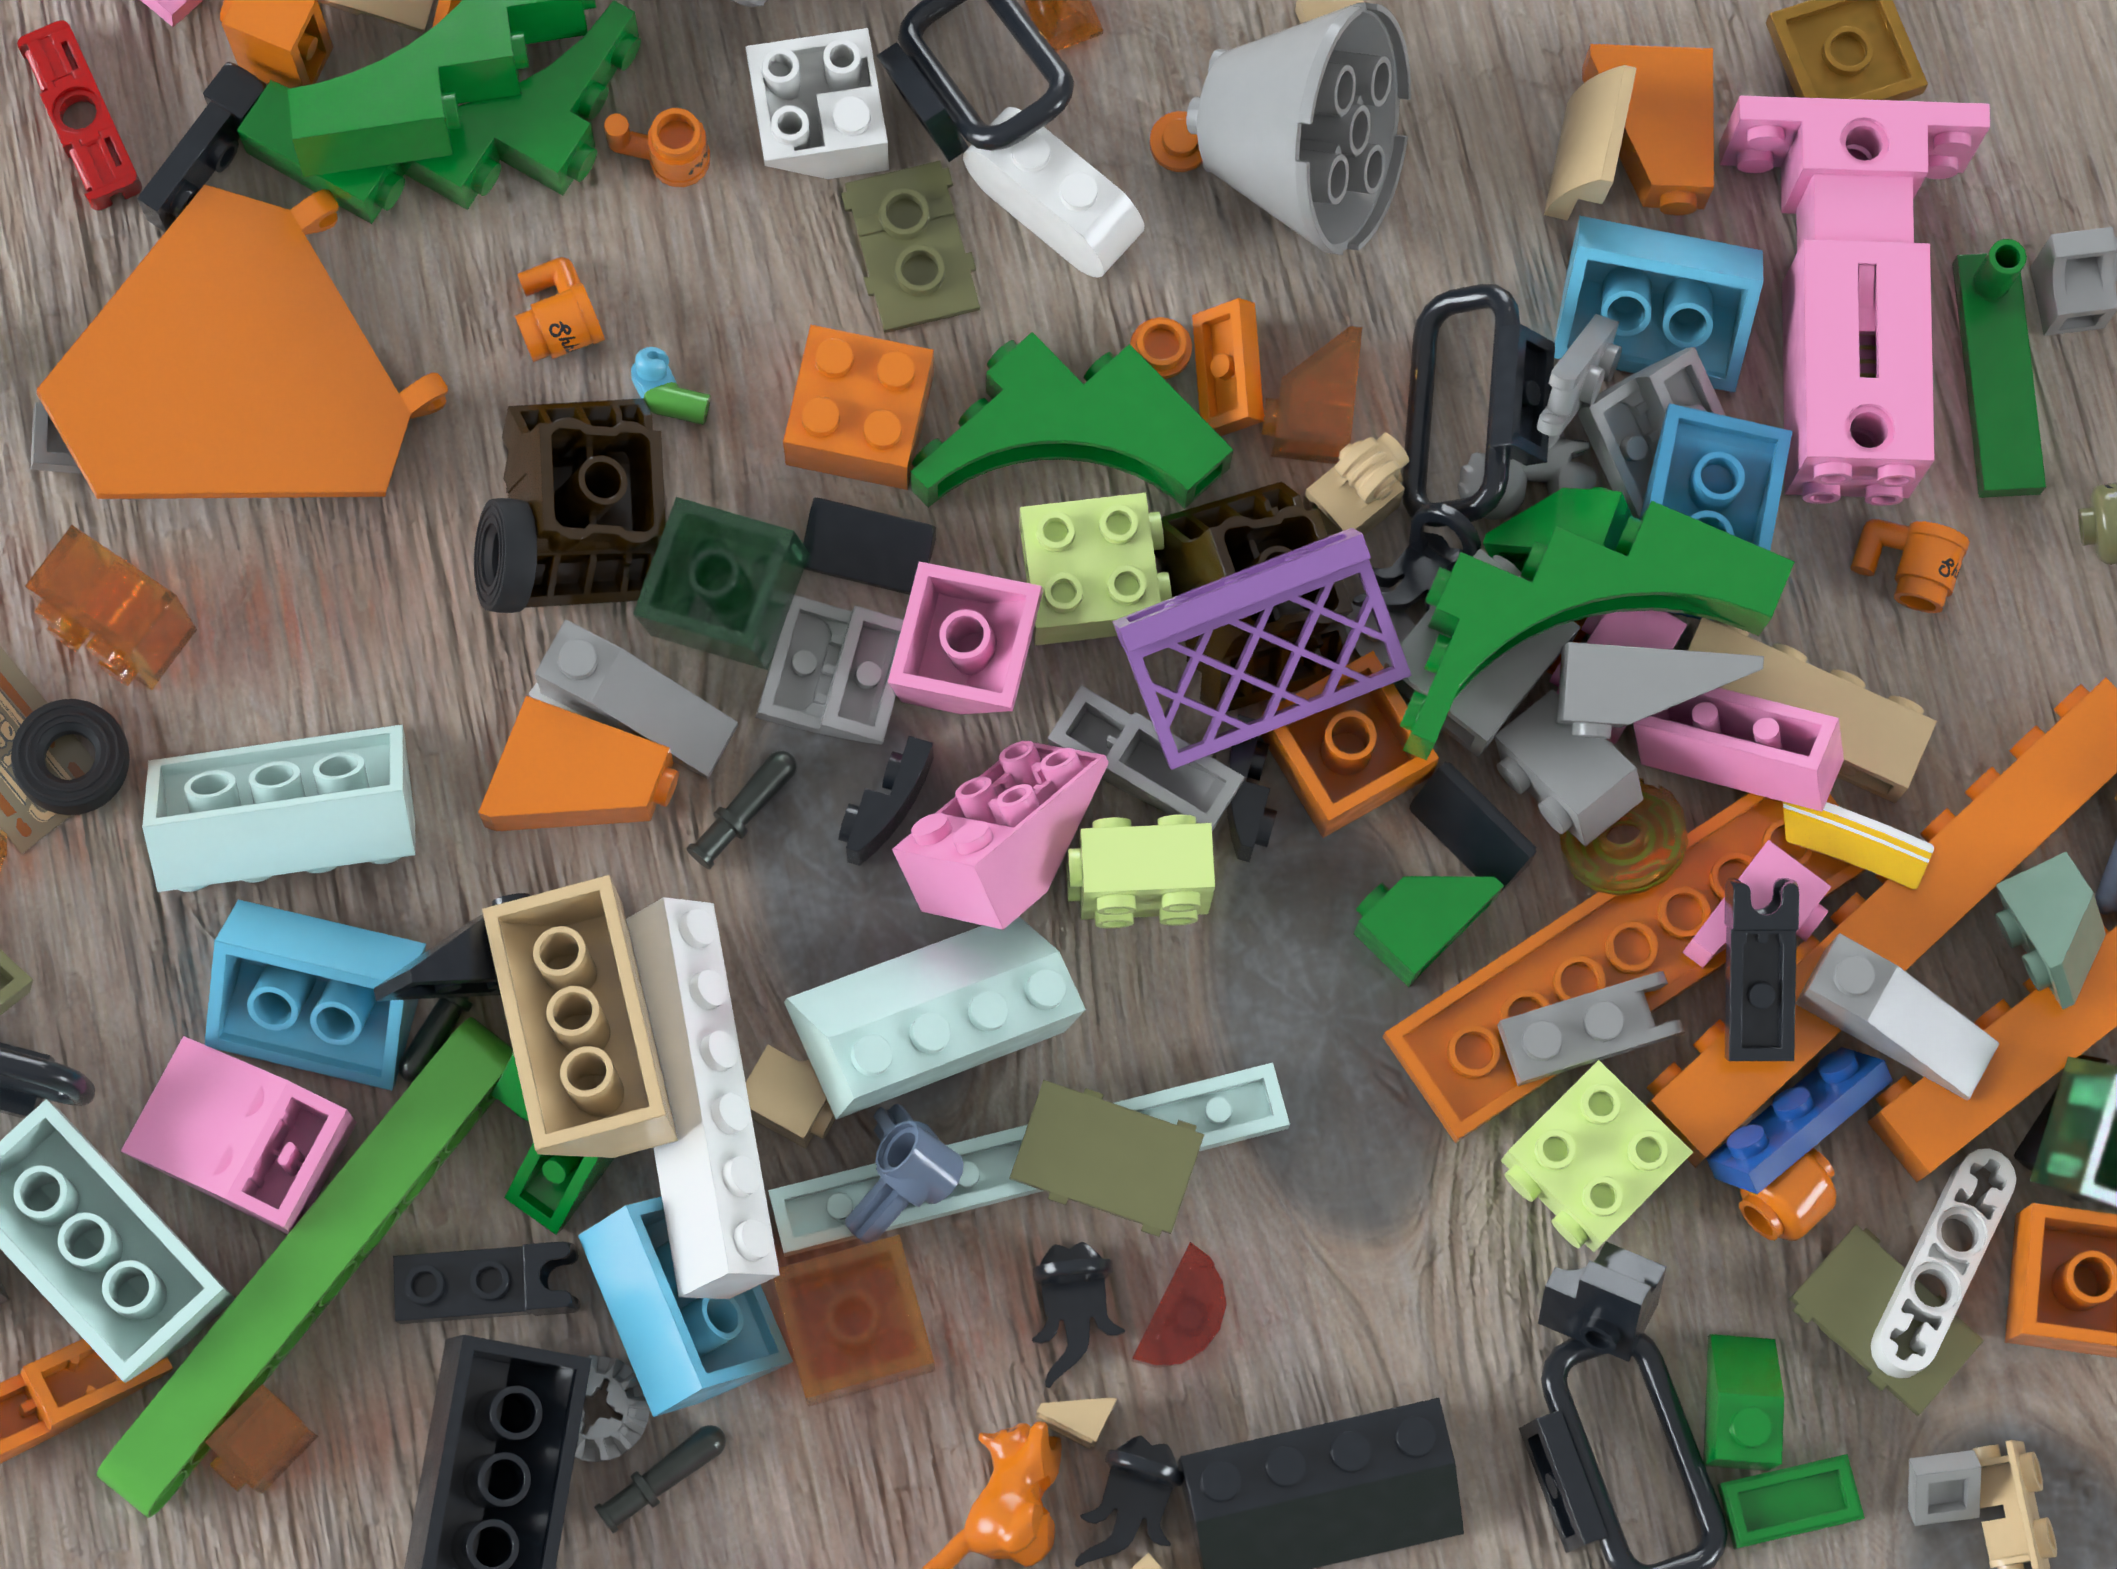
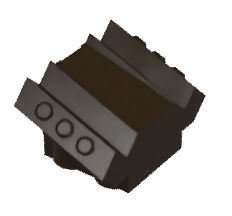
[502,398,666,608]
[1154,481,1353,712]

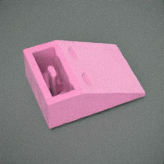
[892,741,1109,930]
[121,1036,357,1235]

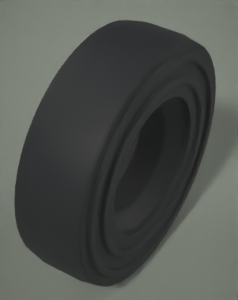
[474,498,537,613]
[11,699,130,815]

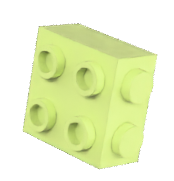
[1019,492,1172,646]
[1066,814,1215,928]
[1501,1060,1693,1252]

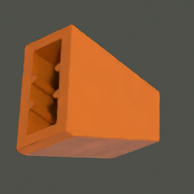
[1582,44,1714,216]
[478,696,679,832]

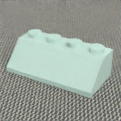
[142,724,415,892]
[784,917,1086,1120]
[0,1099,235,1383]

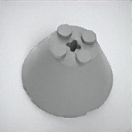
[1186,2,1411,255]

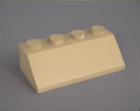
[482,875,678,1158]

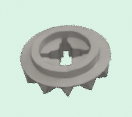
[575,1355,650,1462]

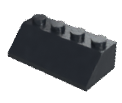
[404,1335,592,1569]
[1177,1398,1464,1569]

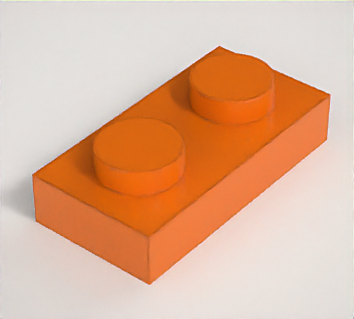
[1192,298,1264,436]

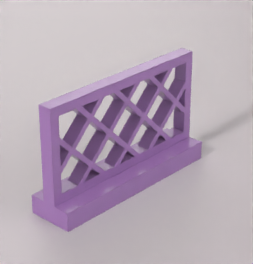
[1112,528,1412,770]

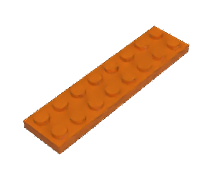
[1382,793,1867,1143]

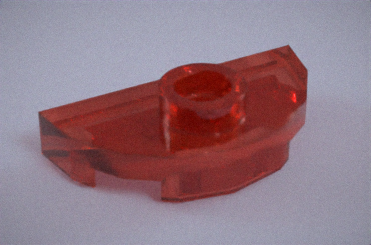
[1131,1242,1227,1368]

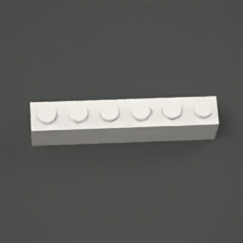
[626,897,780,1299]

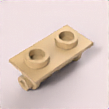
[1972,1440,2057,1569]

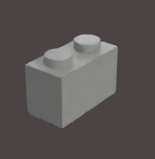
[1494,689,1643,846]

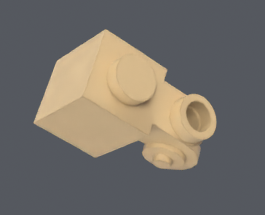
[1303,433,1409,537]
[746,1045,836,1149]

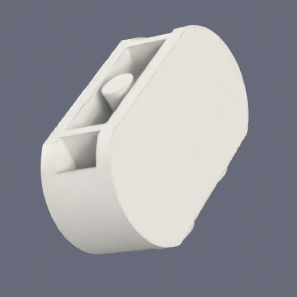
[963,107,1144,278]

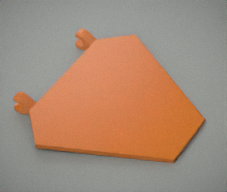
[36,184,448,499]

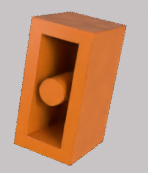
[220,0,333,88]

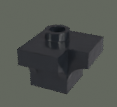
[1538,1242,1667,1362]

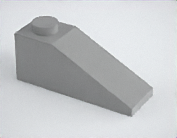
[534,619,738,779]
[1557,642,1764,739]
[1795,933,2000,1101]

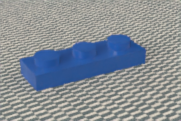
[1706,1047,1893,1194]

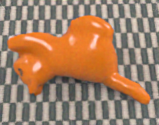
[922,1421,1062,1569]

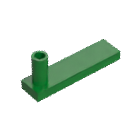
[1952,239,2046,498]

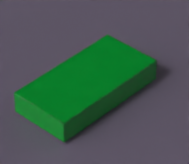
[1717,1454,1865,1550]

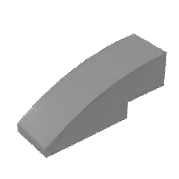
[1048,685,1245,831]

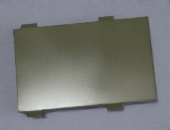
[841,160,980,333]
[1009,1080,1205,1237]
[1789,1224,1984,1416]

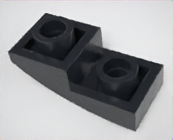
[1227,715,1277,862]
[838,736,934,866]

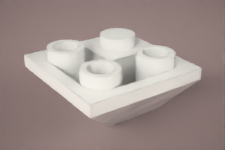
[745,28,889,179]

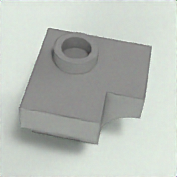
[2030,227,2117,336]

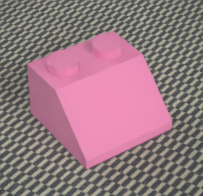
[888,561,1044,714]

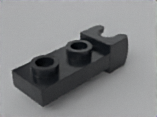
[137,62,267,232]
[1724,878,1799,1061]
[393,1241,581,1324]

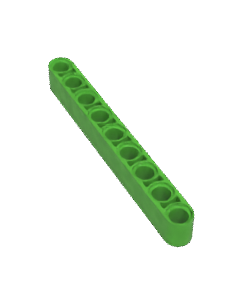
[96,1017,514,1518]

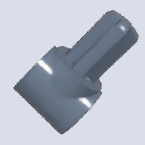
[845,1104,964,1244]

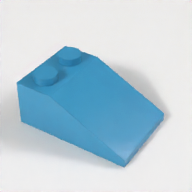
[1639,403,1793,621]

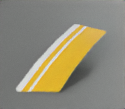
[1783,802,1934,889]

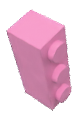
[1633,688,1844,812]

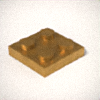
[1766,0,1928,101]

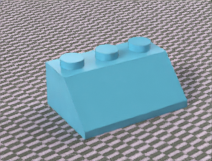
[1554,216,1764,392]
[204,899,426,1091]
[578,1196,793,1417]

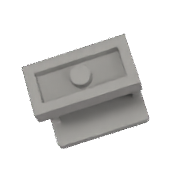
[1384,549,1580,758]

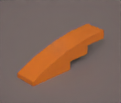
[0,1339,173,1464]

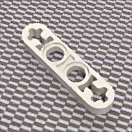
[1870,1148,2017,1378]

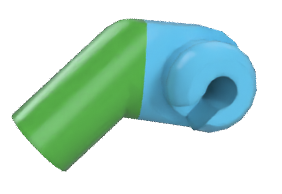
[631,347,711,425]

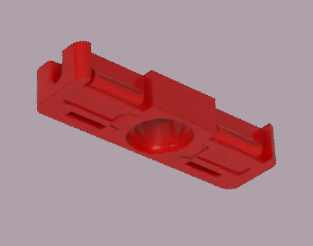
[17,20,142,211]

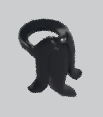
[1352,502,1481,613]
[1032,1242,1125,1388]
[1075,1435,1184,1567]

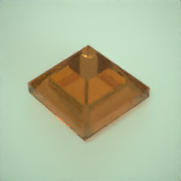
[1024,0,1104,51]

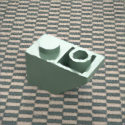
[1995,852,2106,1009]

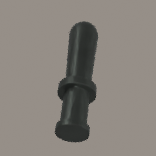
[686,751,797,870]
[399,997,473,1083]
[594,1425,726,1534]

